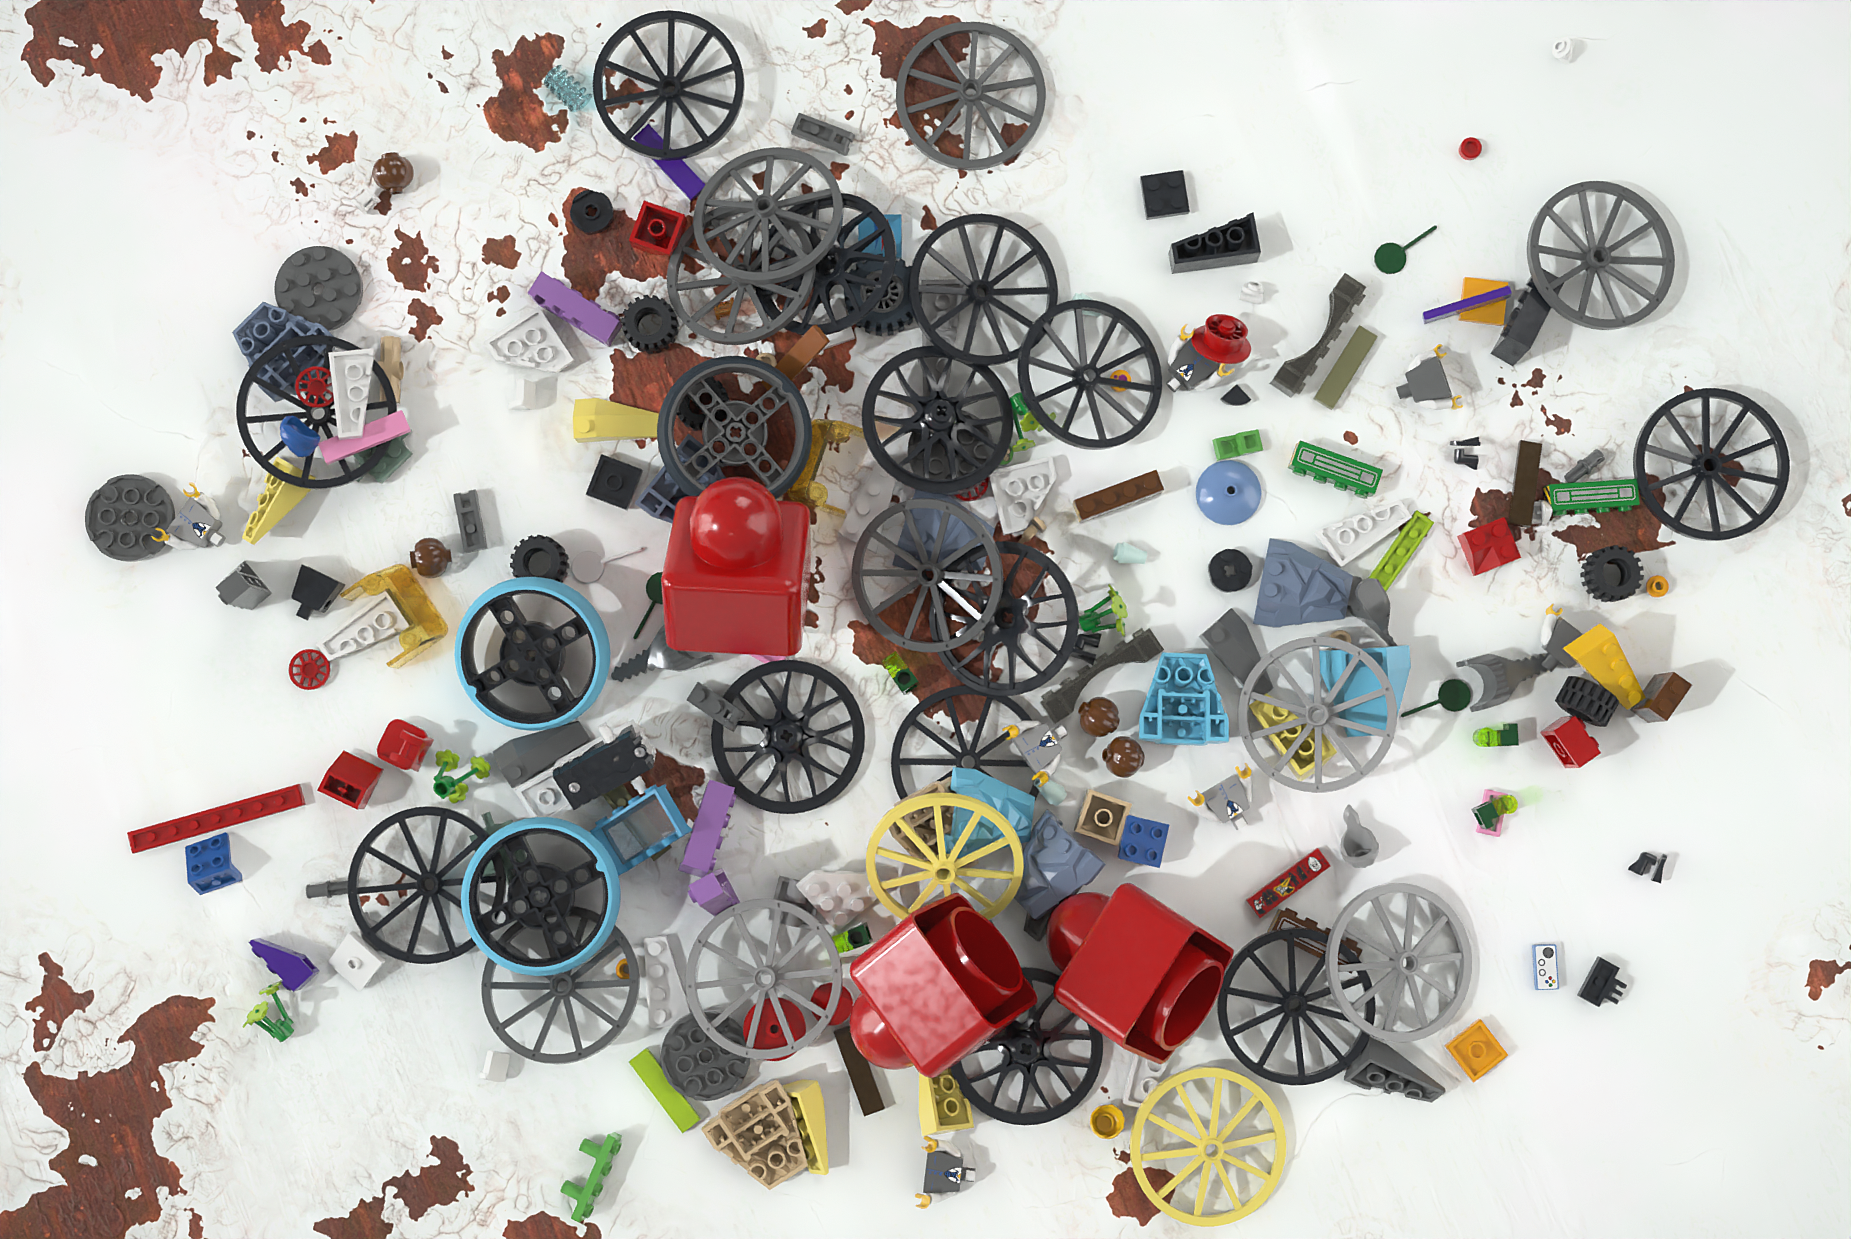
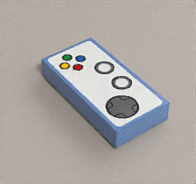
[1532,944,1559,990]

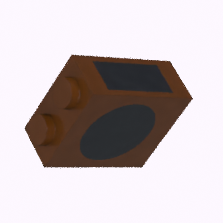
[1630,672,1692,723]

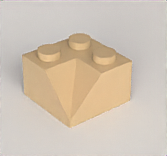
[1073,789,1132,846]

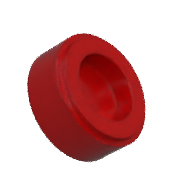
[1459,137,1482,160]

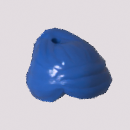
[280,416,321,458]

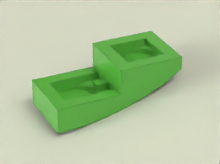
[1212,429,1263,461]

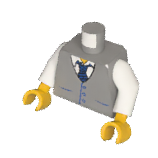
[151,482,226,550]
[1002,721,1068,787]
[1188,763,1252,830]

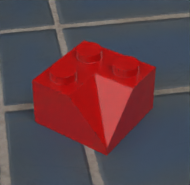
[629,200,688,256]
[1457,517,1522,576]
[1540,716,1601,768]

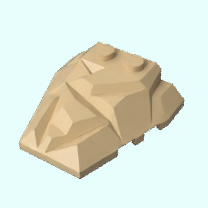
[883,776,979,885]
[701,1079,808,1190]

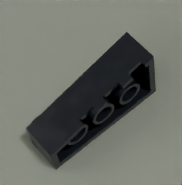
[1168,212,1261,274]
[1490,268,1564,366]

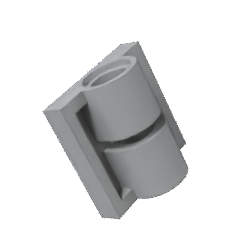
[769,876,817,930]

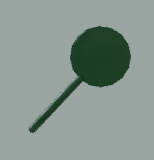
[1374,225,1437,274]
[633,572,663,639]
[1401,679,1471,718]

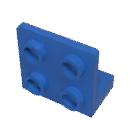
[1117,815,1169,868]
[185,832,242,895]

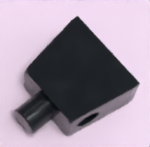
[291,564,346,620]

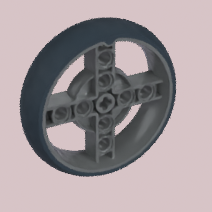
[657,356,812,499]

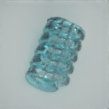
[544,65,592,112]

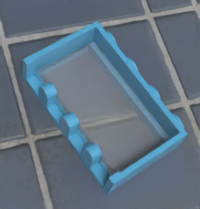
[590,784,692,876]

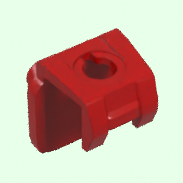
[377,719,434,772]

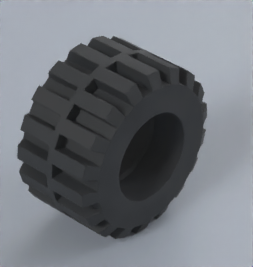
[621,295,679,354]
[677,377,730,432]
[510,535,570,583]
[1580,545,1644,602]
[1555,676,1620,727]

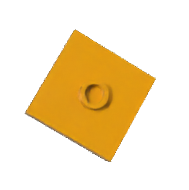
[1459,277,1508,326]
[1444,1018,1508,1083]

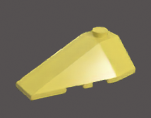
[573,398,659,443]
[242,457,316,545]
[1249,693,1337,781]
[919,1068,974,1136]
[782,1079,829,1175]

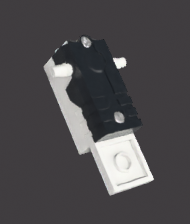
[515,719,657,818]

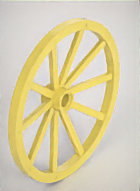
[866,793,1024,920]
[1130,1066,1286,1227]

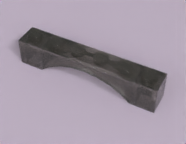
[1269,273,1366,398]
[1039,628,1164,725]

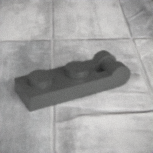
[791,113,855,156]
[453,489,488,553]
[687,682,745,732]

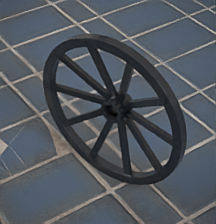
[593,10,745,161]
[908,213,1058,366]
[1017,299,1162,450]
[236,335,397,489]
[1633,388,1790,541]
[891,685,1040,801]
[347,806,507,964]
[1217,927,1376,1086]

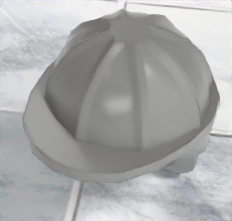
[1340,804,1379,868]

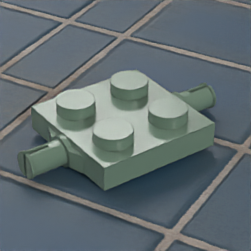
[353,429,413,484]
[469,812,527,885]

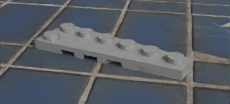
[921,279,964,410]

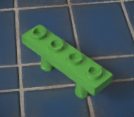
[560,1132,622,1222]

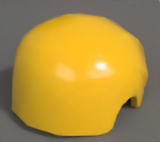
[1090,1104,1125,1139]

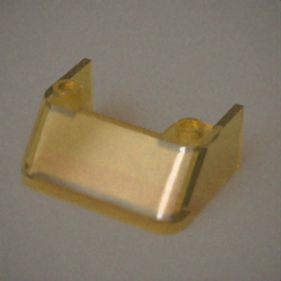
[787,418,865,519]
[339,564,448,669]

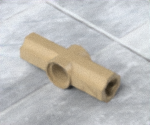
[378,336,404,404]

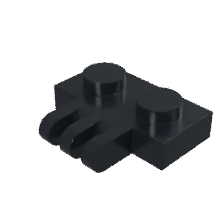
[1577,956,1627,1007]

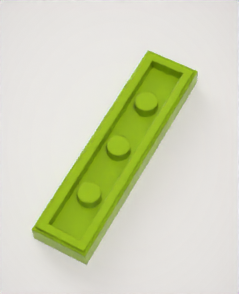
[1368,510,1435,591]
[629,1047,701,1134]

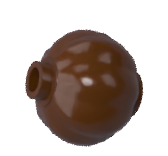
[372,152,414,195]
[410,537,452,578]
[1078,697,1120,737]
[1102,736,1145,778]

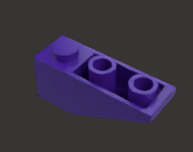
[249,938,320,992]

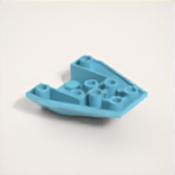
[1319,645,1411,737]

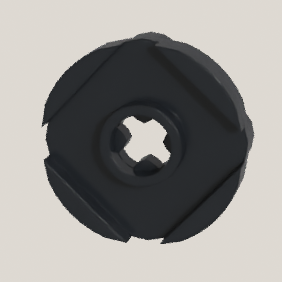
[570,190,614,235]
[1208,549,1253,593]

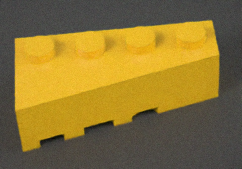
[1563,623,1646,710]

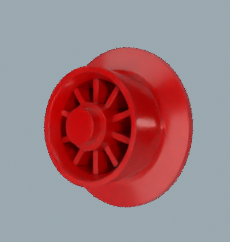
[1191,314,1251,364]
[743,997,806,1061]

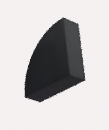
[1220,384,1251,406]

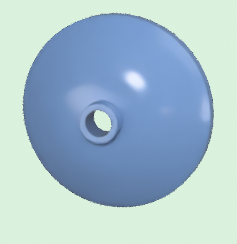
[1195,460,1261,525]

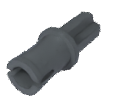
[1564,449,1605,483]
[306,880,348,899]

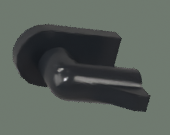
[1450,436,1481,470]
[1070,633,1102,666]
[1628,852,1667,884]

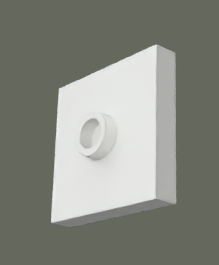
[800,297,855,350]
[328,931,386,991]

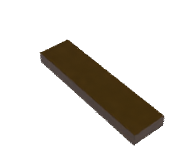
[1507,440,1542,528]
[833,1025,885,1117]

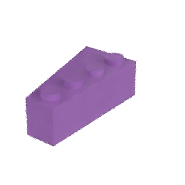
[528,271,623,347]
[678,780,737,878]
[688,868,740,916]

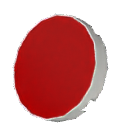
[810,981,854,1027]

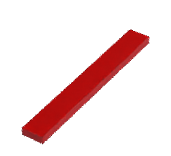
[127,784,306,854]

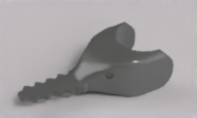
[1347,576,1398,646]
[611,624,714,682]
[1456,653,1549,712]

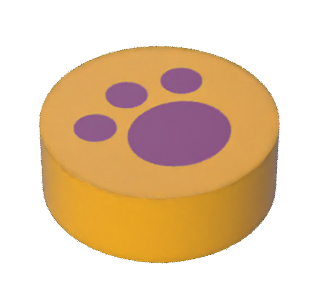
[1110,370,1131,392]

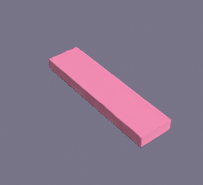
[318,410,411,465]

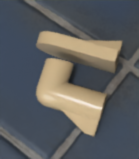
[1018,516,1047,544]

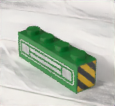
[1288,440,1383,499]
[1543,479,1640,517]

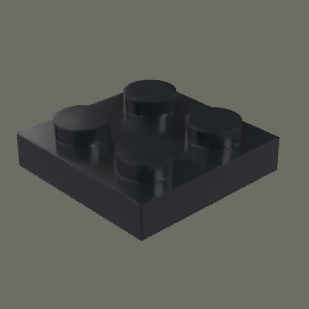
[1140,170,1190,220]
[585,454,643,511]

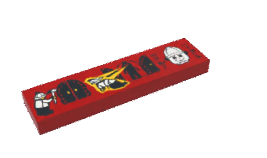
[1246,848,1331,918]

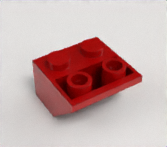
[317,750,384,810]

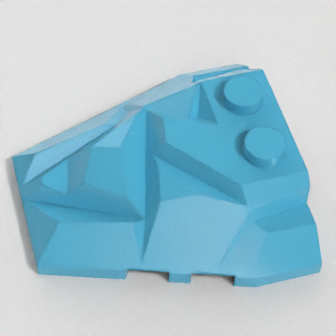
[1139,652,1229,746]
[944,767,1035,858]

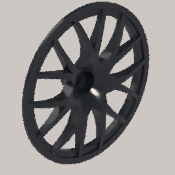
[754,193,897,335]
[861,345,1014,494]
[929,541,1079,696]
[711,660,865,814]
[950,967,1103,1126]

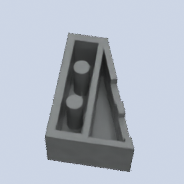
[215,561,272,610]

